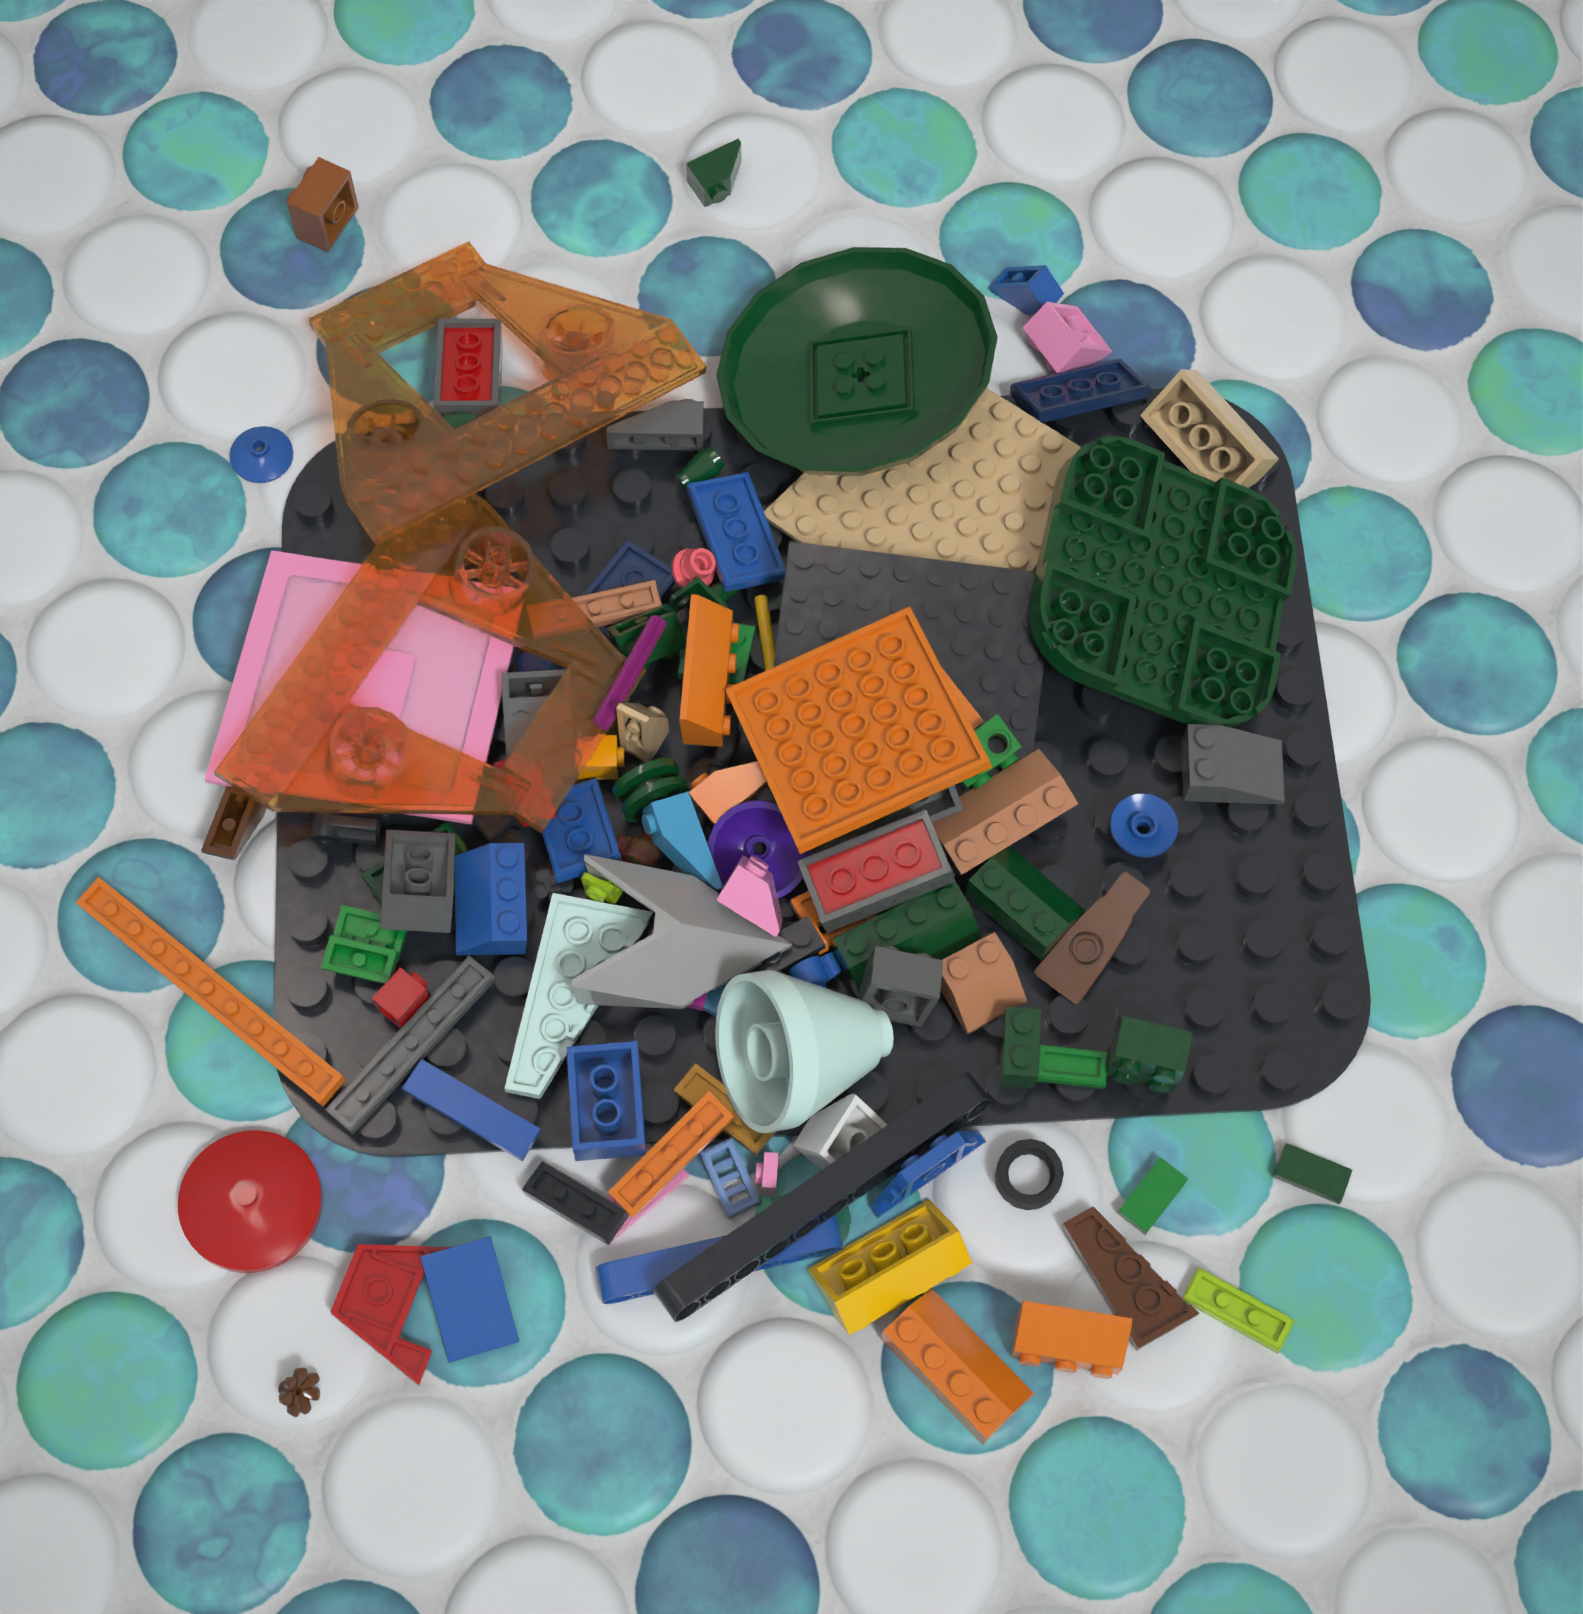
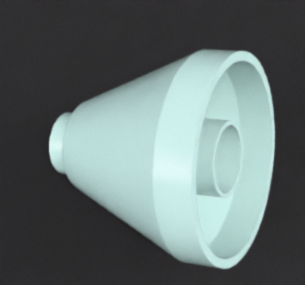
[715,970,894,1133]

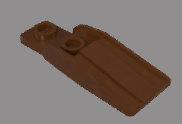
[1035,872,1150,1005]

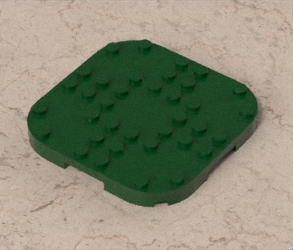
[1028,436,1297,728]

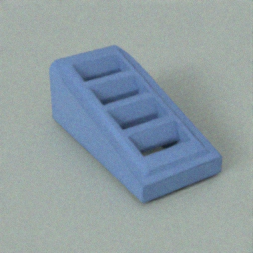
[699,1138,761,1218]

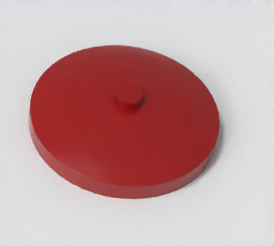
[178,1130,323,1273]

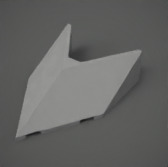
[570,854,792,1009]

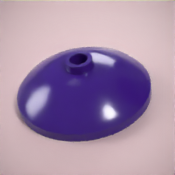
[708,800,810,899]

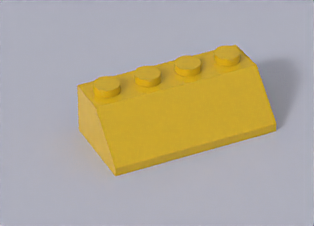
[808,1199,972,1335]

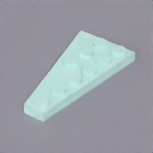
[505,893,654,1099]

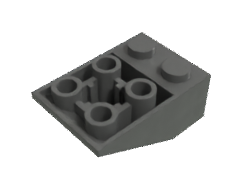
[502,669,576,779]

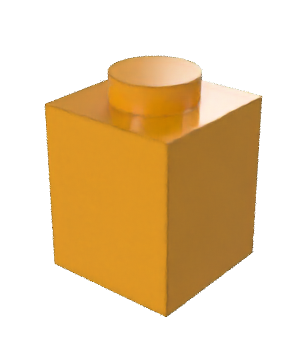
[576,735,625,780]

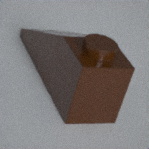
[201,786,273,861]

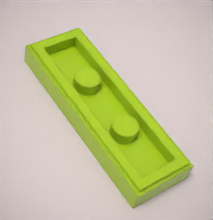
[1182,1267,1295,1354]

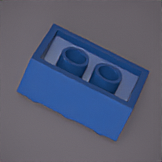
[454,843,527,955]

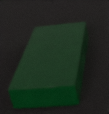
[1273,1143,1353,1204]

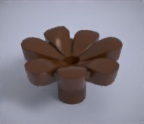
[278,1368,320,1417]

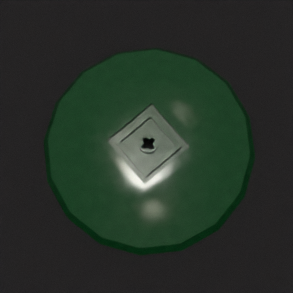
[716,247,998,476]

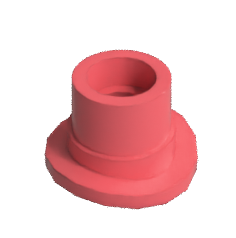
[671,548,716,588]

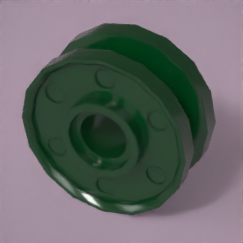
[612,758,689,822]

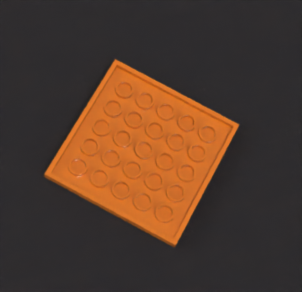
[725,606,992,854]

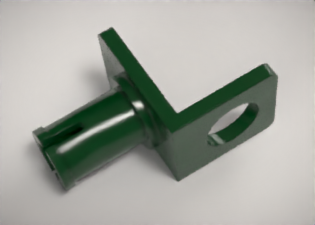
[669,577,741,613]

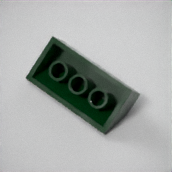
[831,882,982,998]

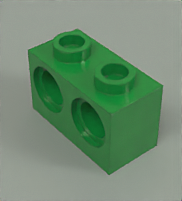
[960,714,1022,790]

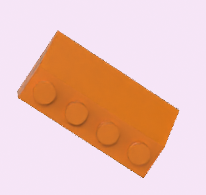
[679,594,739,747]
[881,1289,1034,1445]

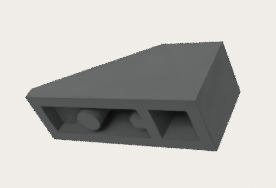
[607,399,704,451]

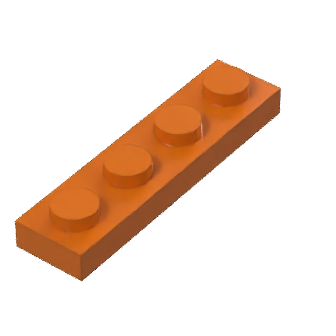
[608,1091,735,1218]

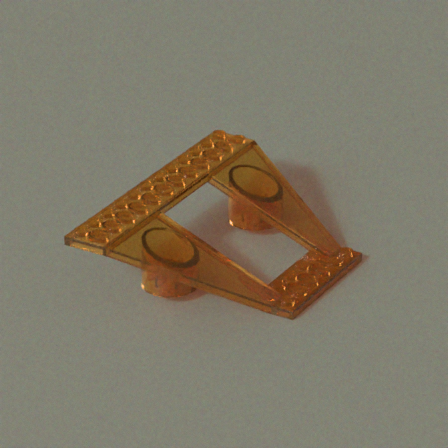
[309,241,707,545]
[214,467,647,833]

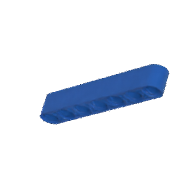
[595,1215,844,1304]

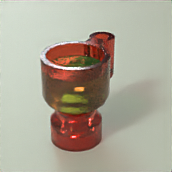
[615,827,660,867]

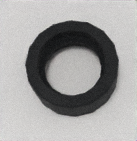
[995,1139,1064,1210]

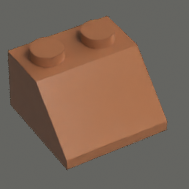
[940,932,1027,1035]

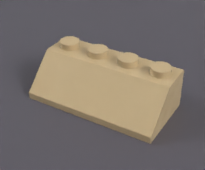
[1140,369,1279,488]

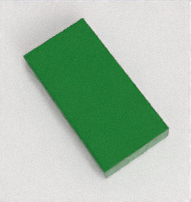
[1037,1045,1108,1089]
[1117,1157,1188,1235]

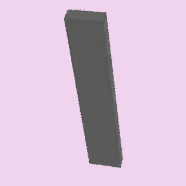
[325,956,496,1135]

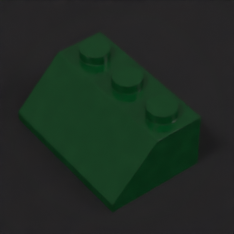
[965,846,1086,961]

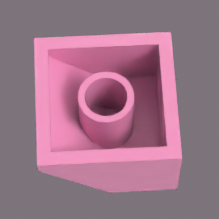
[1023,302,1112,373]
[717,855,783,937]

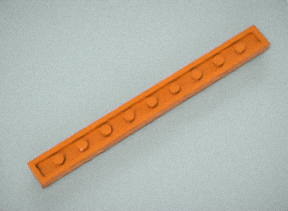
[75,877,346,1106]

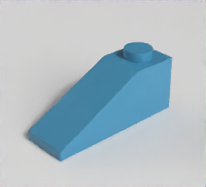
[642,792,723,892]

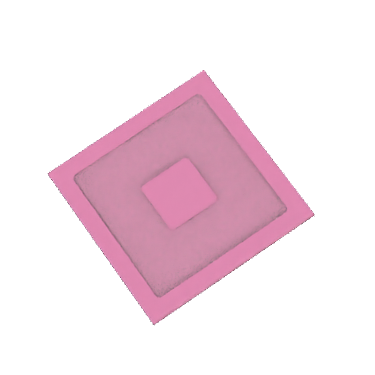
[204,550,527,825]

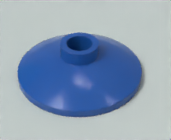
[230,426,294,483]
[1110,793,1178,858]

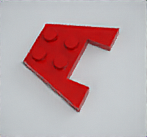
[330,1244,452,1386]

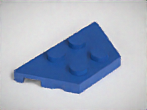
[869,1130,986,1219]

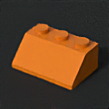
[1011,1300,1133,1379]

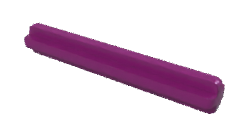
[593,615,666,731]

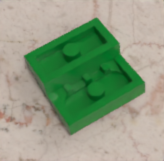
[321,905,408,984]

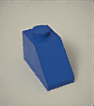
[989,265,1064,315]

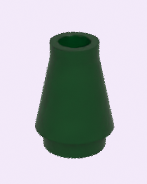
[676,446,725,490]

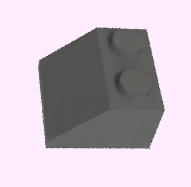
[857,946,944,1027]

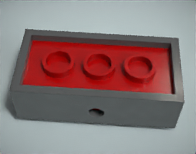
[433,319,503,434]
[797,809,956,933]

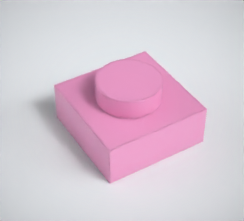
[755,1152,779,1196]

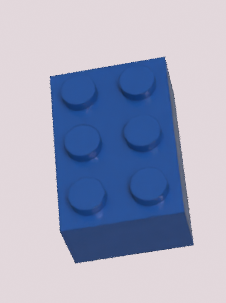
[566,1041,646,1161]

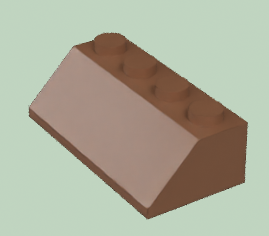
[932,749,1078,877]

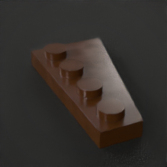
[1062,1206,1200,1351]

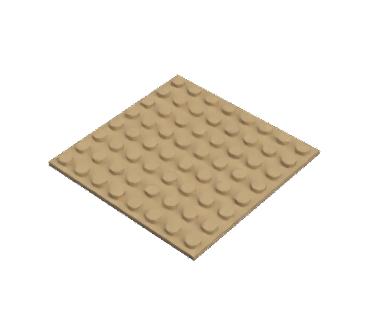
[764,388,1081,572]

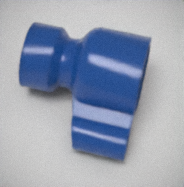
[788,952,842,990]

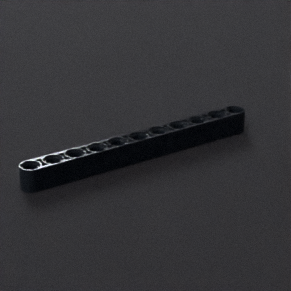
[653,1072,992,1322]

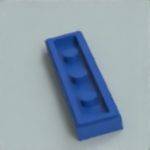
[402,1059,541,1161]

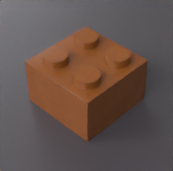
[287,157,359,253]

